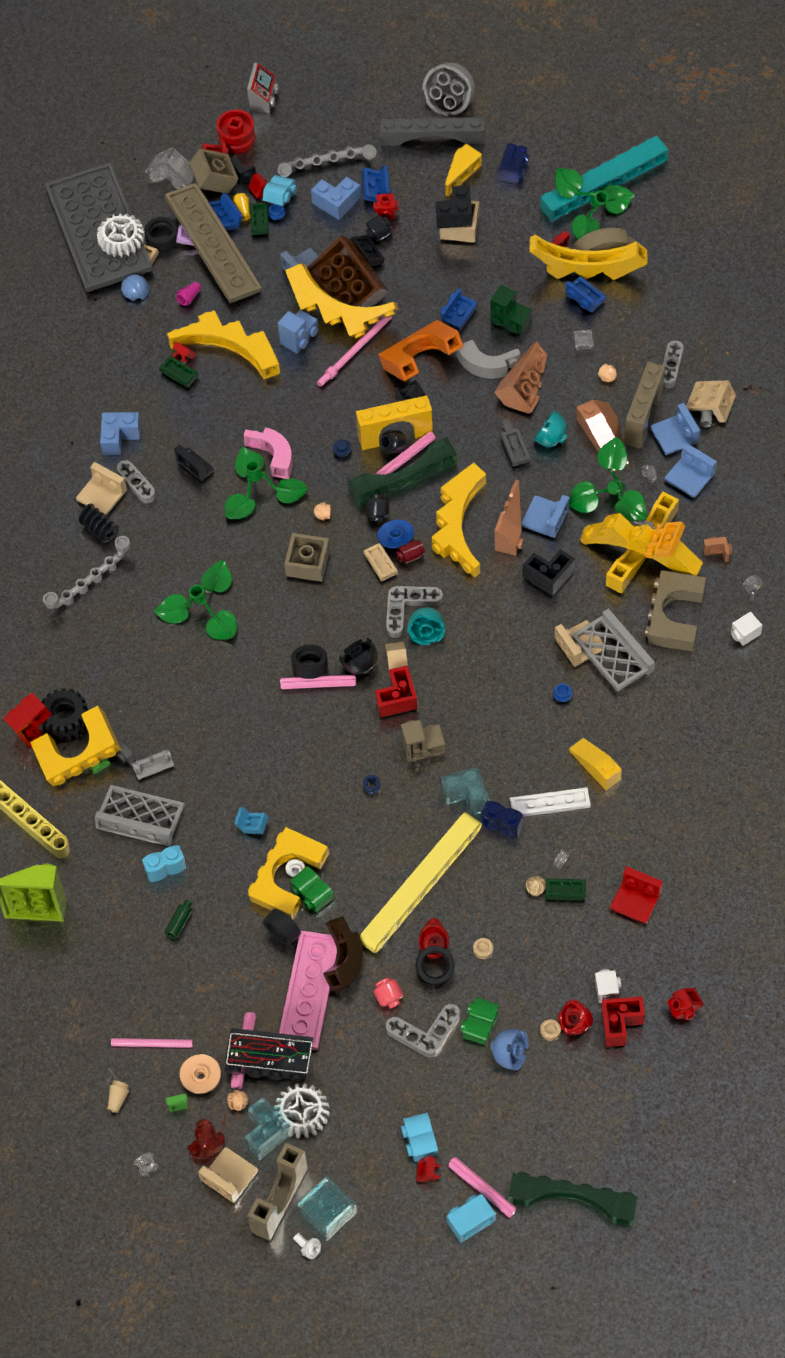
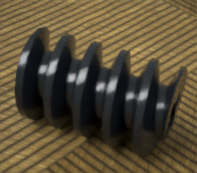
[78,503,119,543]

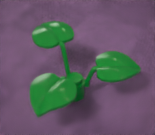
[554,167,634,240]
[569,437,648,521]
[224,447,308,519]
[154,560,237,640]

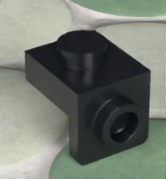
[231,157,256,185]
[394,380,426,402]

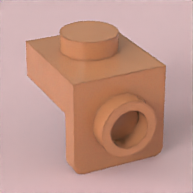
[703,537,732,562]

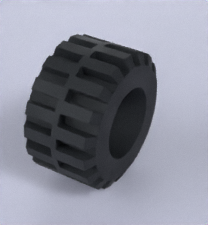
[42,688,88,741]

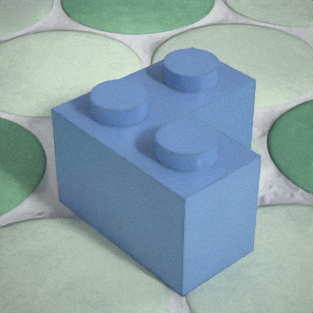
[311,176,361,220]
[278,310,319,354]
[100,412,141,455]

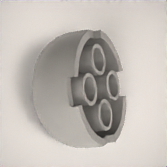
[422,62,475,116]

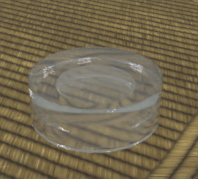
[642,464,657,483]
[743,575,763,593]
[552,850,569,870]

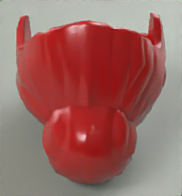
[418,918,450,959]

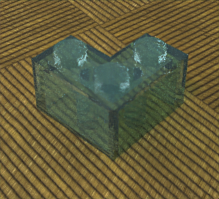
[440,766,490,816]
[244,1097,291,1161]

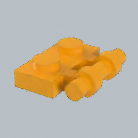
[645,522,685,558]

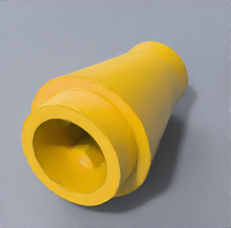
[232,193,250,221]

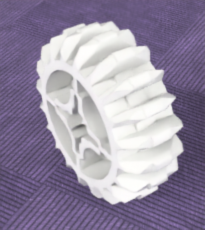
[97,213,145,258]
[274,1083,330,1139]

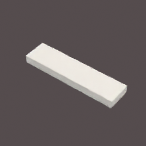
[510,787,591,818]

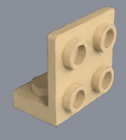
[686,380,736,423]
[76,462,127,516]
[555,620,606,667]
[198,1147,258,1203]

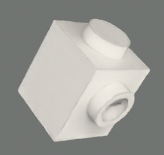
[731,612,762,646]
[594,969,621,1003]

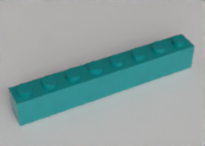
[540,136,669,221]

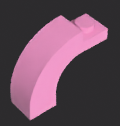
[243,427,293,480]

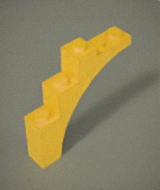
[529,234,647,280]
[285,263,399,339]
[167,310,280,380]
[431,463,486,578]
[580,513,703,576]

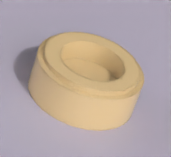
[473,938,493,959]
[540,1019,561,1041]

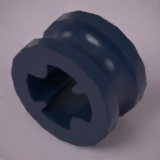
[363,775,381,795]

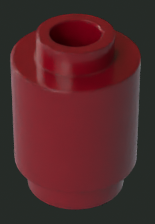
[396,540,425,564]

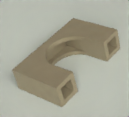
[624,361,665,449]
[645,570,706,652]
[247,1143,308,1241]

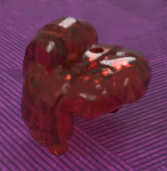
[187,1119,225,1159]

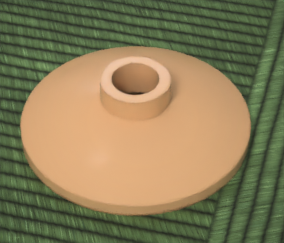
[180,1054,221,1094]

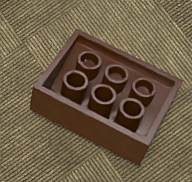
[307,235,389,324]

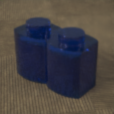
[481,801,523,837]

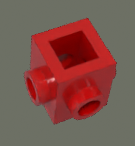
[373,193,399,221]
[667,988,704,1020]

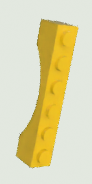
[606,492,679,594]

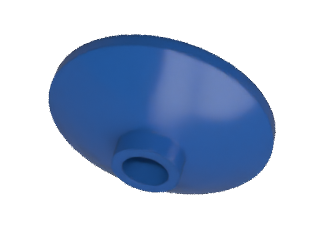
[377,520,414,548]

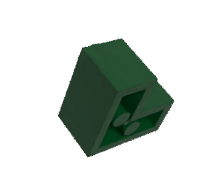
[490,285,532,335]

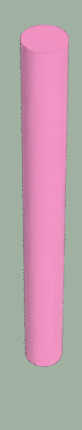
[111,1038,193,1048]

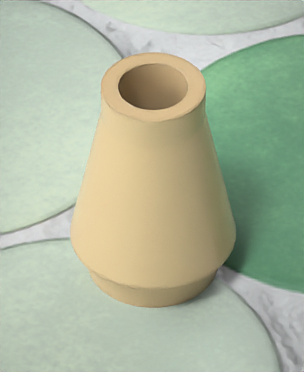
[107,1081,129,1113]

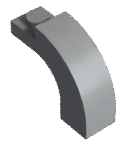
[456,340,521,379]

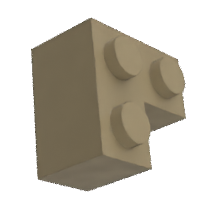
[401,720,445,762]

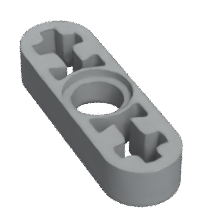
[663,341,683,388]
[117,460,155,503]

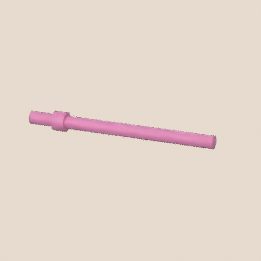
[317,316,392,387]

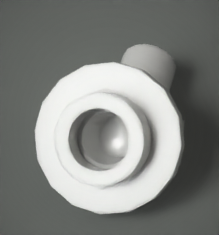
[286,859,305,877]
[293,1233,321,1259]

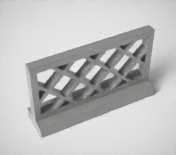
[572,608,655,692]
[95,785,185,847]

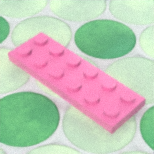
[279,931,337,1051]

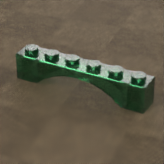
[348,437,457,507]
[508,1172,638,1227]

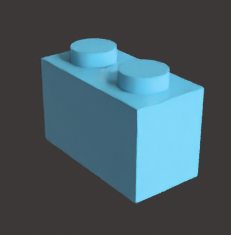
[447,1194,496,1243]

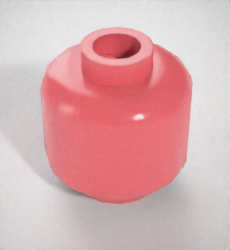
[373,977,404,1009]

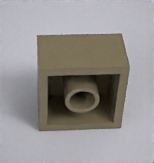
[190,148,238,194]
[284,533,330,582]

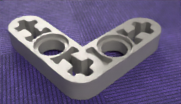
[386,586,443,638]
[386,1004,460,1057]

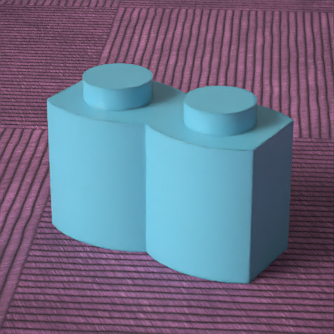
[263,175,297,206]
[142,846,186,882]
[401,1113,439,1162]

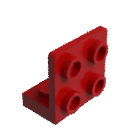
[610,866,663,924]

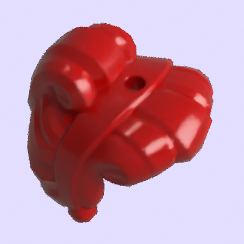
[558,1000,593,1035]

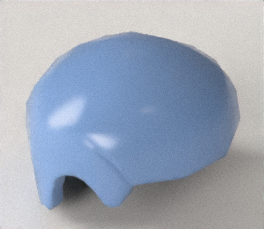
[121,274,150,301]

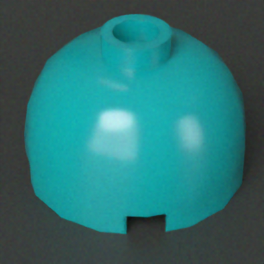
[534,410,568,447]
[407,607,445,645]

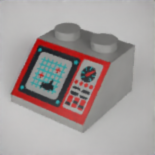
[247,63,279,114]

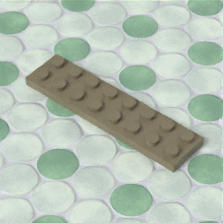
[165,183,262,303]

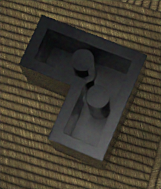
[435,185,472,229]
[522,549,576,596]

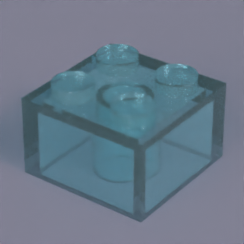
[297,1176,358,1241]

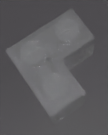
[145,148,194,189]

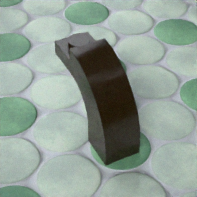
[323,916,363,991]

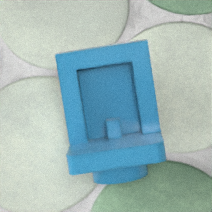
[235,807,269,834]

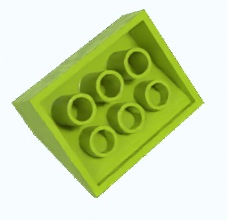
[0,863,67,921]

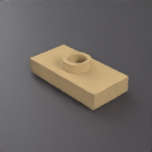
[363,543,398,582]

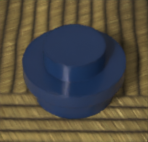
[333,439,351,457]

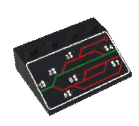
[224,1028,313,1082]

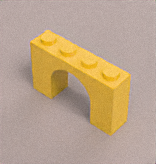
[356,395,433,450]
[30,706,121,786]
[248,827,329,920]

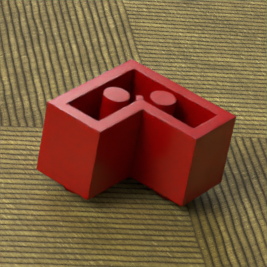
[375,665,418,718]
[3,693,52,748]
[601,996,645,1047]

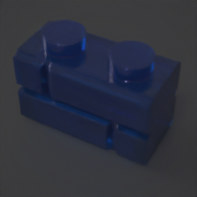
[498,143,530,184]

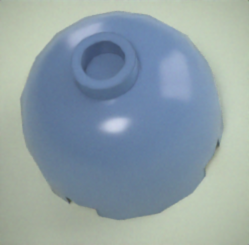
[491,1028,529,1070]

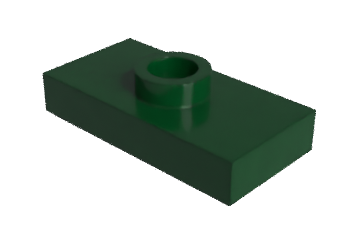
[250,202,269,235]
[159,356,199,388]
[545,878,586,900]

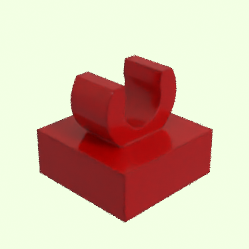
[248,174,267,199]
[172,342,197,364]
[416,1156,441,1183]

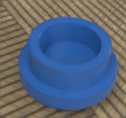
[268,204,285,220]
[553,683,572,702]

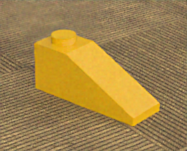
[445,144,482,197]
[569,738,622,790]

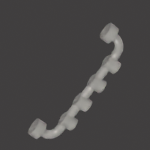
[277,144,376,177]
[43,536,130,609]

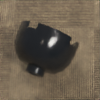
[339,638,378,675]

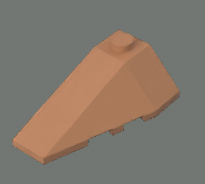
[494,342,547,414]
[576,400,629,472]
[495,480,524,556]

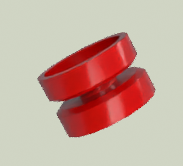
[216,109,256,155]

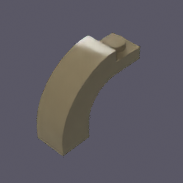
[572,228,636,251]

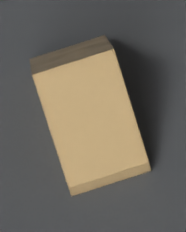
[385,642,408,669]

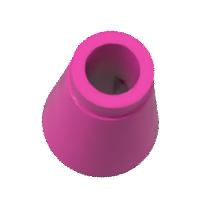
[176,282,201,306]

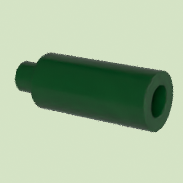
[164,900,192,939]

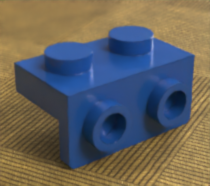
[361,165,391,202]
[208,193,243,231]
[565,276,606,313]
[440,288,478,332]

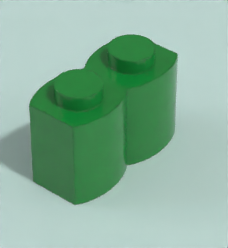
[289,866,335,913]
[460,997,500,1046]

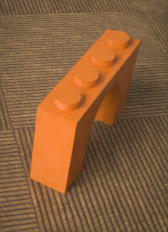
[378,320,463,381]

